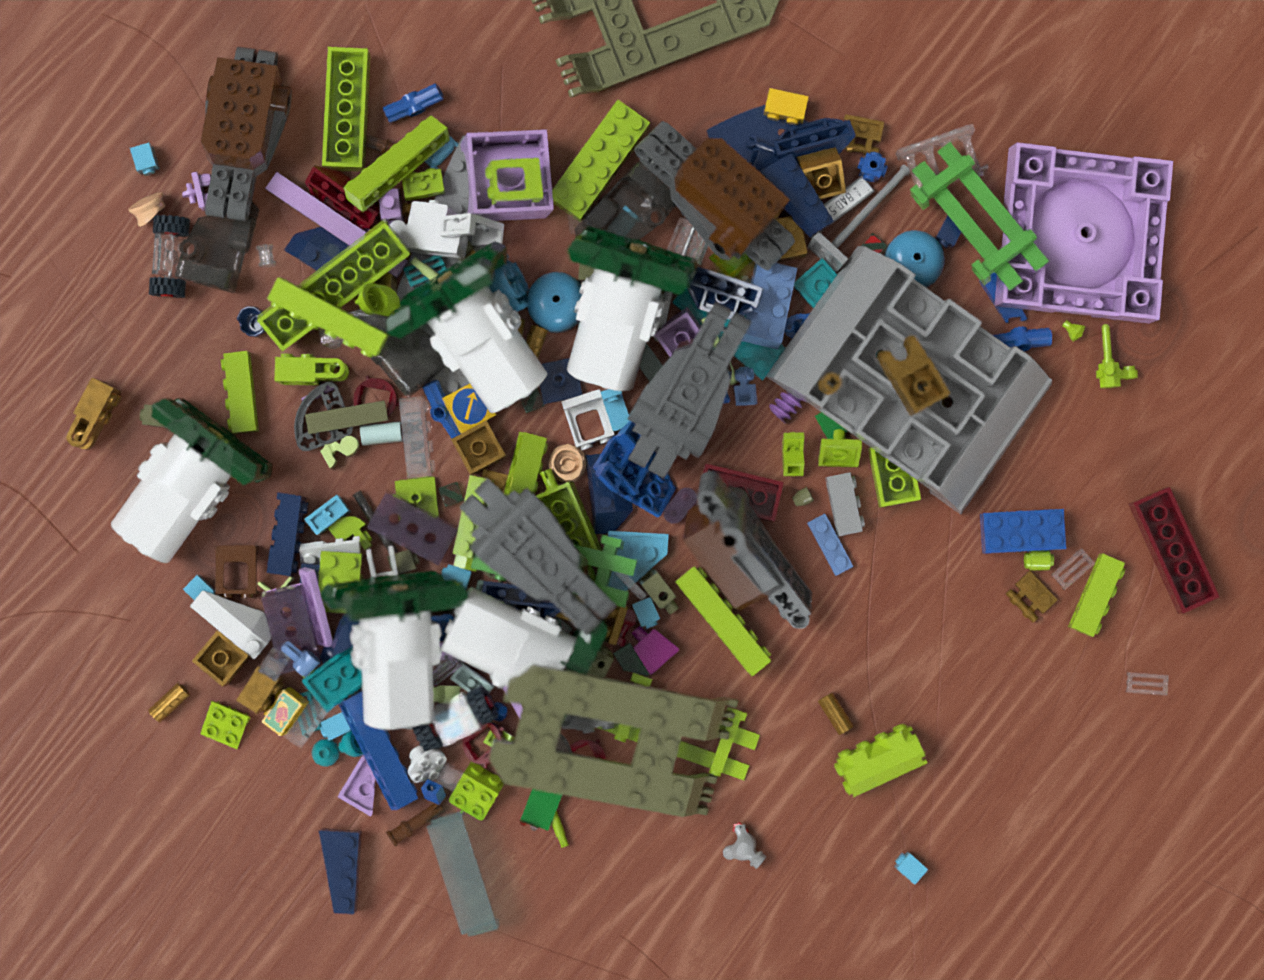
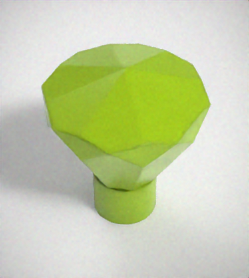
[1062,320,1085,342]

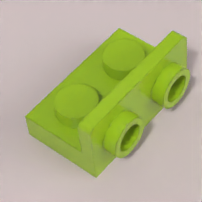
[402,168,445,201]

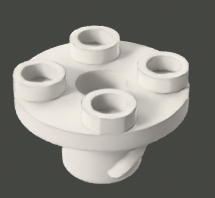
[408,746,447,783]

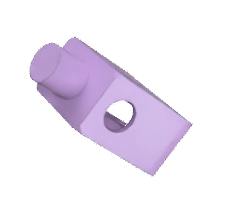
[379,189,404,224]

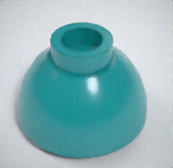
[338,730,363,757]
[312,739,340,767]

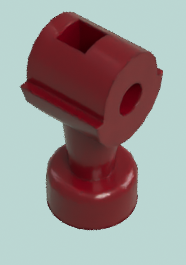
[616,610,637,647]

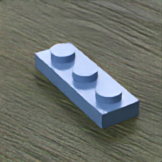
[807,514,853,576]

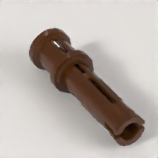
[386,803,445,847]

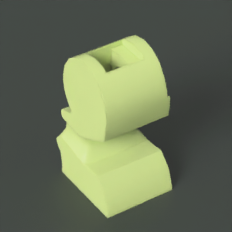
[320,436,359,469]
[433,685,461,703]

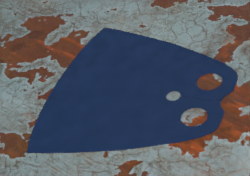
[706,104,808,162]

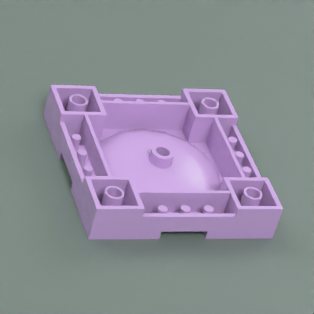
[994,143,1173,323]

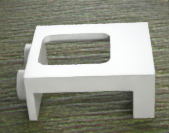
[440,213,504,246]
[561,389,614,450]

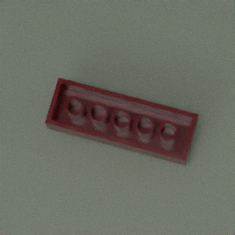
[1128,487,1220,614]

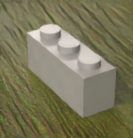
[825,472,865,537]

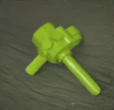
[1096,324,1138,389]

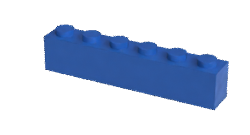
[338,690,418,810]

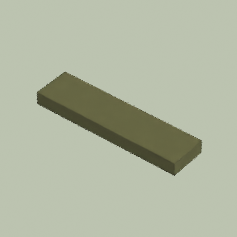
[305,400,388,434]

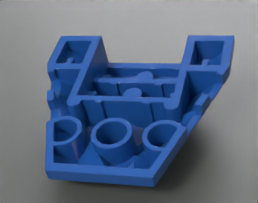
[593,421,676,517]

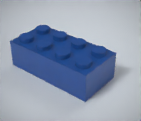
[980,509,1066,554]

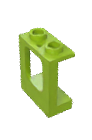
[485,158,543,205]

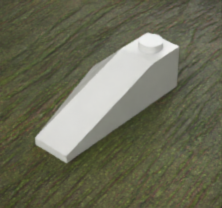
[190,590,279,659]

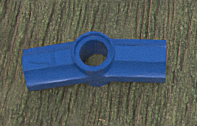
[383,83,444,124]
[993,326,1052,352]
[422,379,460,439]

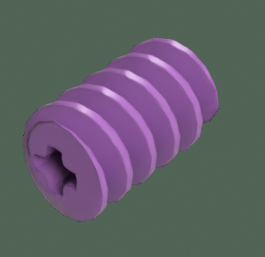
[769,391,806,424]

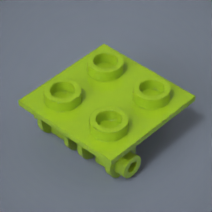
[200,701,251,749]

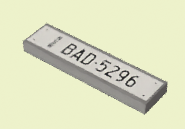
[811,176,874,238]

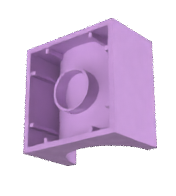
[460,130,554,221]

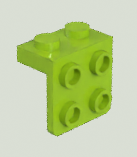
[449,761,505,820]

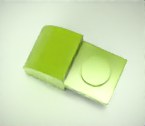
[782,432,804,476]
[328,516,373,550]

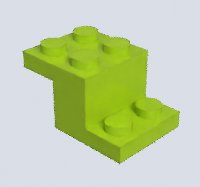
[318,551,363,613]

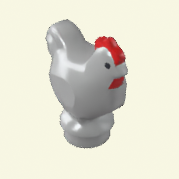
[723,822,767,869]

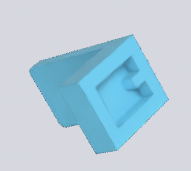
[601,389,629,431]

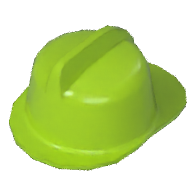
[355,283,400,316]

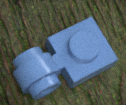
[734,367,757,406]

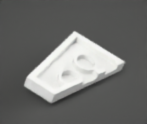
[299,536,361,564]

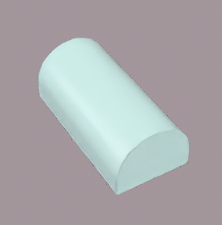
[360,421,403,446]
[450,662,494,693]

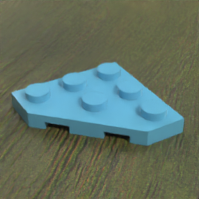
[608,531,668,591]

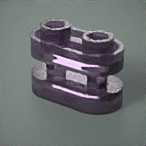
[664,488,697,524]

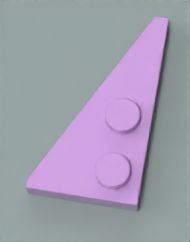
[338,755,375,816]

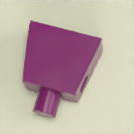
[631,626,679,675]

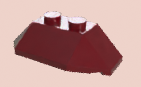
[305,165,380,229]

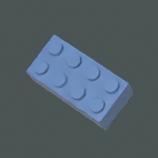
[742,263,797,349]

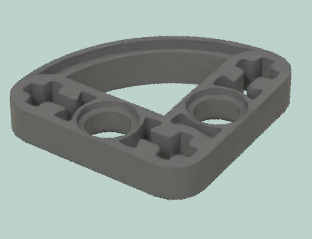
[294,382,353,451]

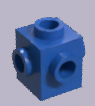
[857,152,888,182]

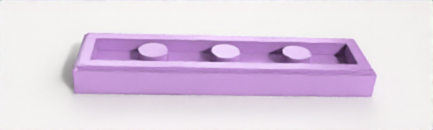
[299,567,333,648]

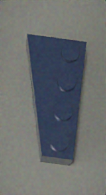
[759,154,834,237]
[267,492,309,577]
[319,828,362,914]

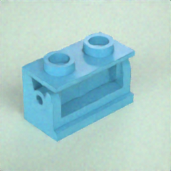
[305,495,351,536]

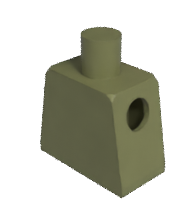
[638,568,679,614]

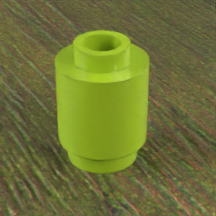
[1024,550,1054,571]

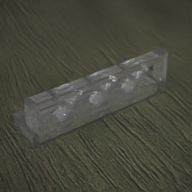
[283,697,328,749]

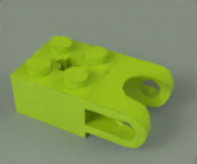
[275,353,349,386]

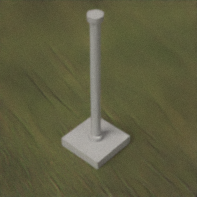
[807,164,911,273]

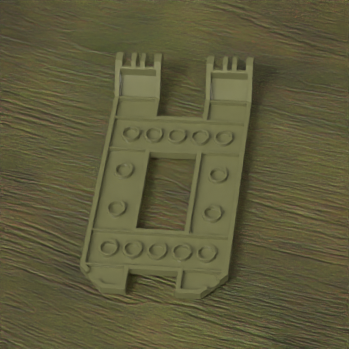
[532,0,780,98]
[489,664,739,817]

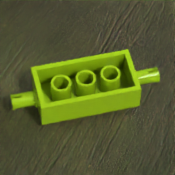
[537,468,603,581]

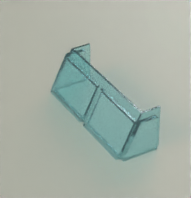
[426,809,500,937]

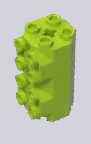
[833,723,927,797]

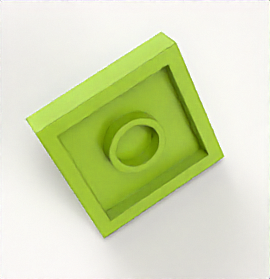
[818,429,862,467]
[395,477,439,521]

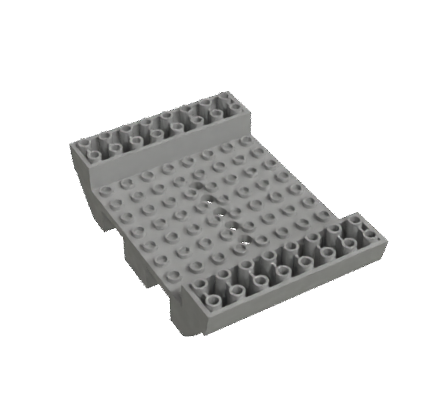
[766,246,1052,515]

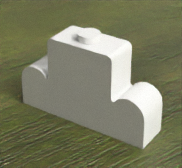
[390,200,468,259]

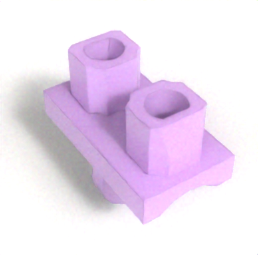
[182,172,211,211]

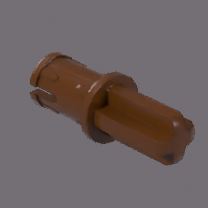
[365,135,394,154]

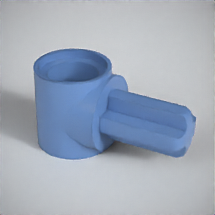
[281,641,320,677]

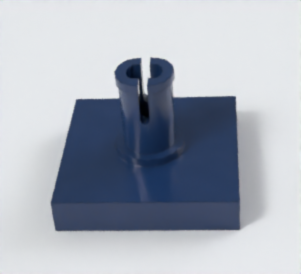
[540,358,583,405]

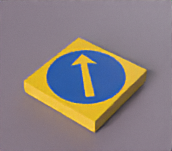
[442,383,496,434]

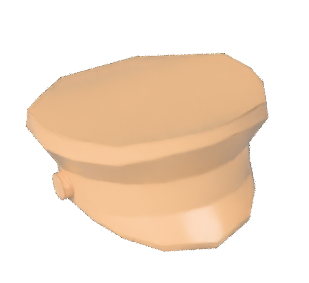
[128,192,165,227]
[548,444,586,482]

